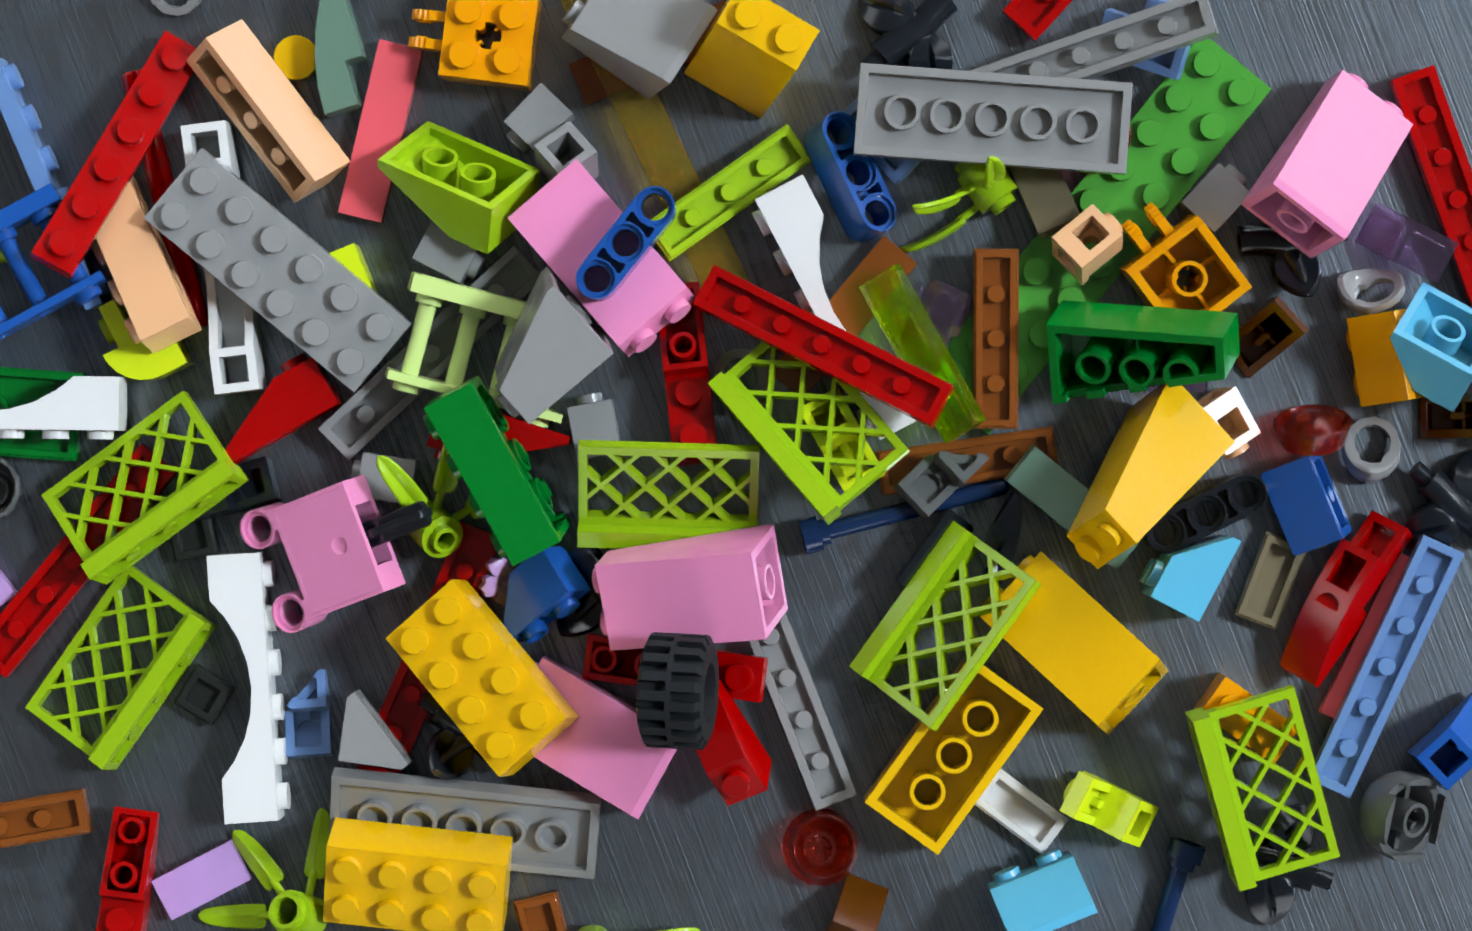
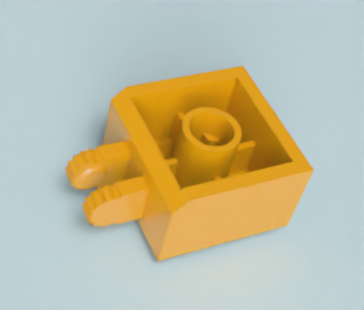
[408,0,542,91]
[1118,202,1252,312]

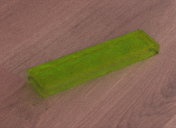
[859,264,986,443]

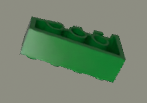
[1046,300,1240,404]
[423,375,571,566]

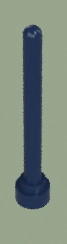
[798,478,1010,555]
[1151,837,1206,931]

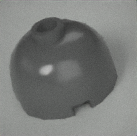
[1358,770,1447,864]

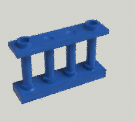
[0,183,108,341]

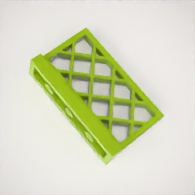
[708,342,910,525]
[41,390,249,585]
[577,440,760,549]
[849,521,1041,731]
[25,565,218,770]
[1185,685,1340,892]

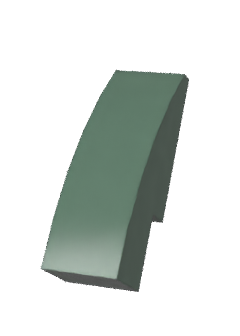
[314,0,368,118]
[1004,445,1145,571]

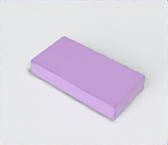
[151,839,252,921]

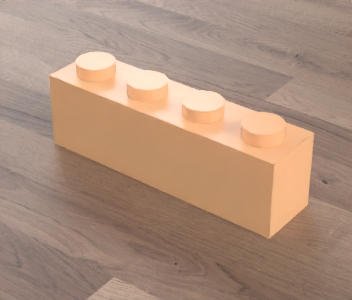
[186,19,350,203]
[91,176,202,353]

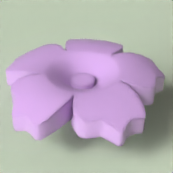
[478,556,522,607]

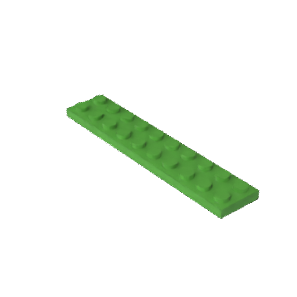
[926,39,1272,435]

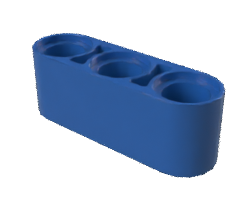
[804,111,897,243]
[576,186,676,301]

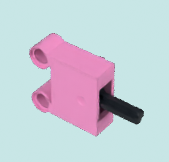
[240,474,433,633]

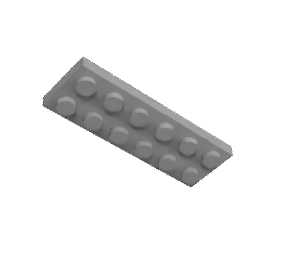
[854,63,1133,175]
[144,148,413,392]
[329,767,602,880]

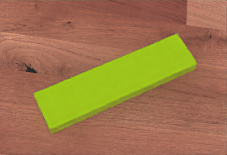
[651,124,811,263]

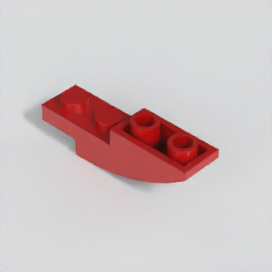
[659,281,717,466]
[1280,510,1413,688]
[582,633,769,703]
[96,806,160,931]

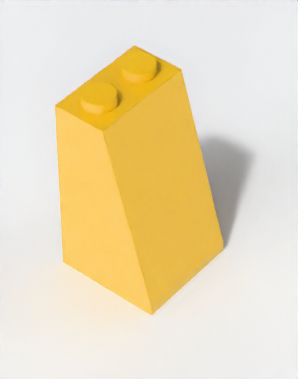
[683,0,820,119]
[1067,384,1235,569]
[980,551,1169,736]

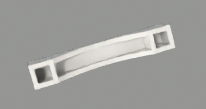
[180,120,267,395]
[752,174,917,440]
[0,376,128,440]
[206,551,291,824]

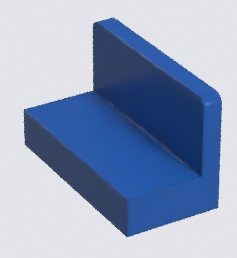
[1261,448,1353,556]

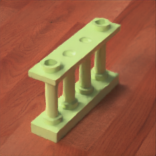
[384,271,563,428]

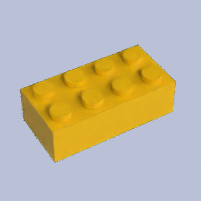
[385,579,579,777]
[863,655,1043,855]
[323,817,513,931]

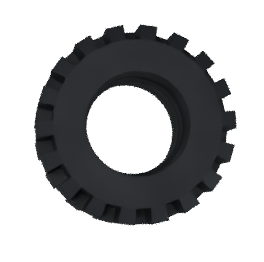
[636,632,719,750]

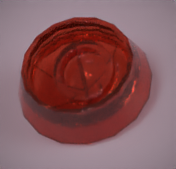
[1273,404,1352,456]
[782,808,859,886]

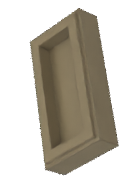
[1009,167,1080,239]
[1232,531,1306,630]

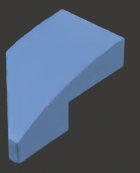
[285,669,334,759]

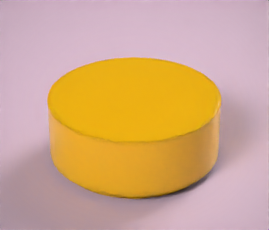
[274,35,316,81]

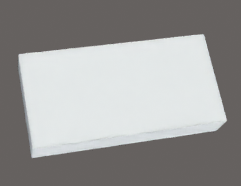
[975,769,1069,855]

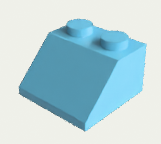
[1390,282,1472,412]
[1139,535,1242,622]
[987,848,1098,931]

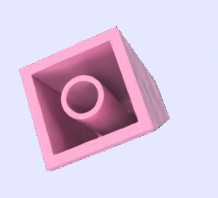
[1241,70,1413,258]
[508,159,696,357]
[592,524,788,651]
[534,655,677,819]

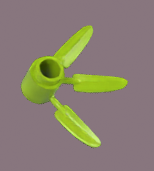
[900,156,1018,253]
[376,444,479,558]
[197,807,330,931]

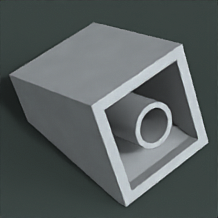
[561,0,718,99]
[495,266,613,424]

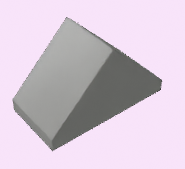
[338,689,413,770]

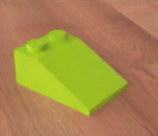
[377,121,540,254]

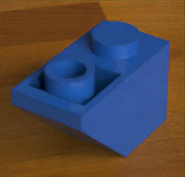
[503,546,591,644]
[1406,692,1472,790]

